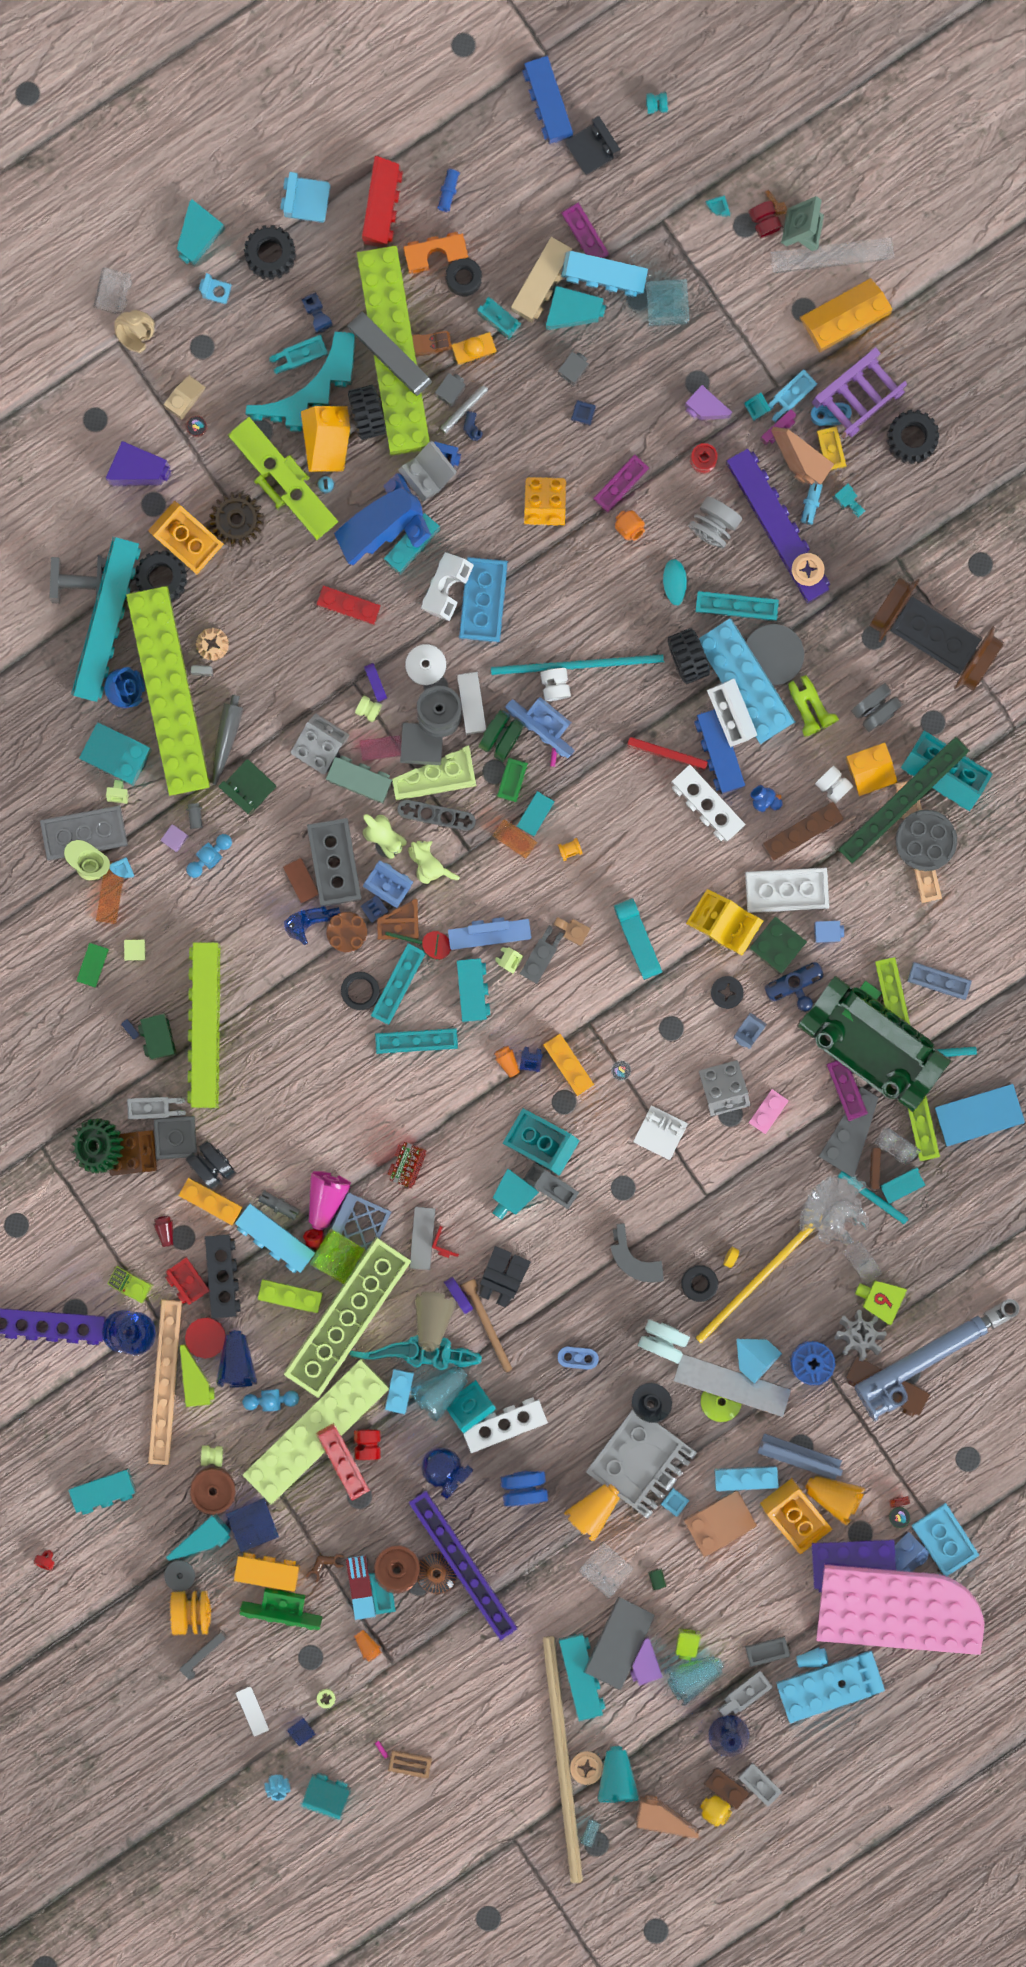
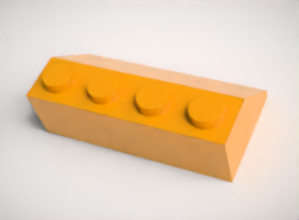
[800,278,892,353]

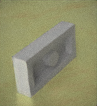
[738,1762,782,1807]

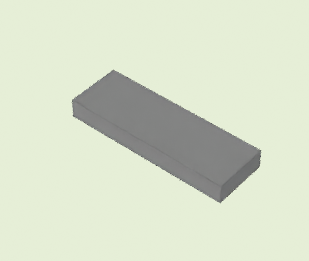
[410,1207,435,1270]

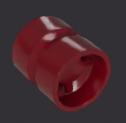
[748,201,783,238]

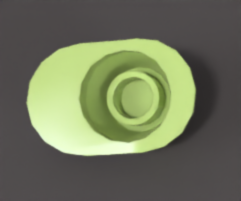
[64,840,110,880]

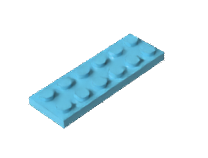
[699,618,795,744]

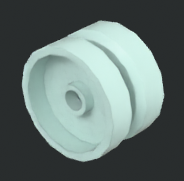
[638,1320,690,1364]

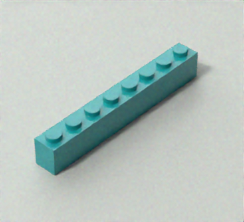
[71,537,141,702]

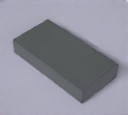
[745,1636,790,1667]

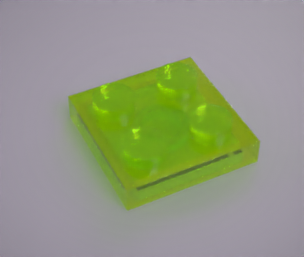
[310,1229,365,1284]

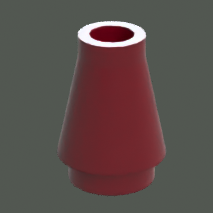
[153,1215,174,1247]

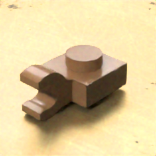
[553,917,591,947]

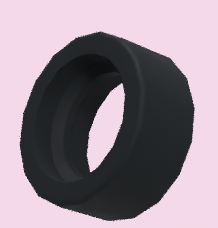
[341,972,380,1010]

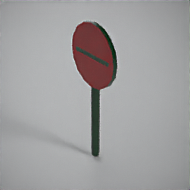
[385,931,451,960]

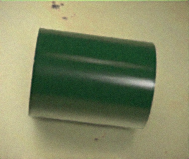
[648,1568,667,1590]

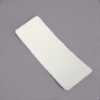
[236,1687,269,1736]

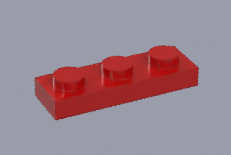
[316,585,381,625]

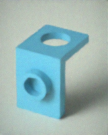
[199,273,231,304]

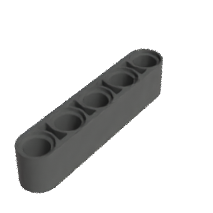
[347,311,432,396]

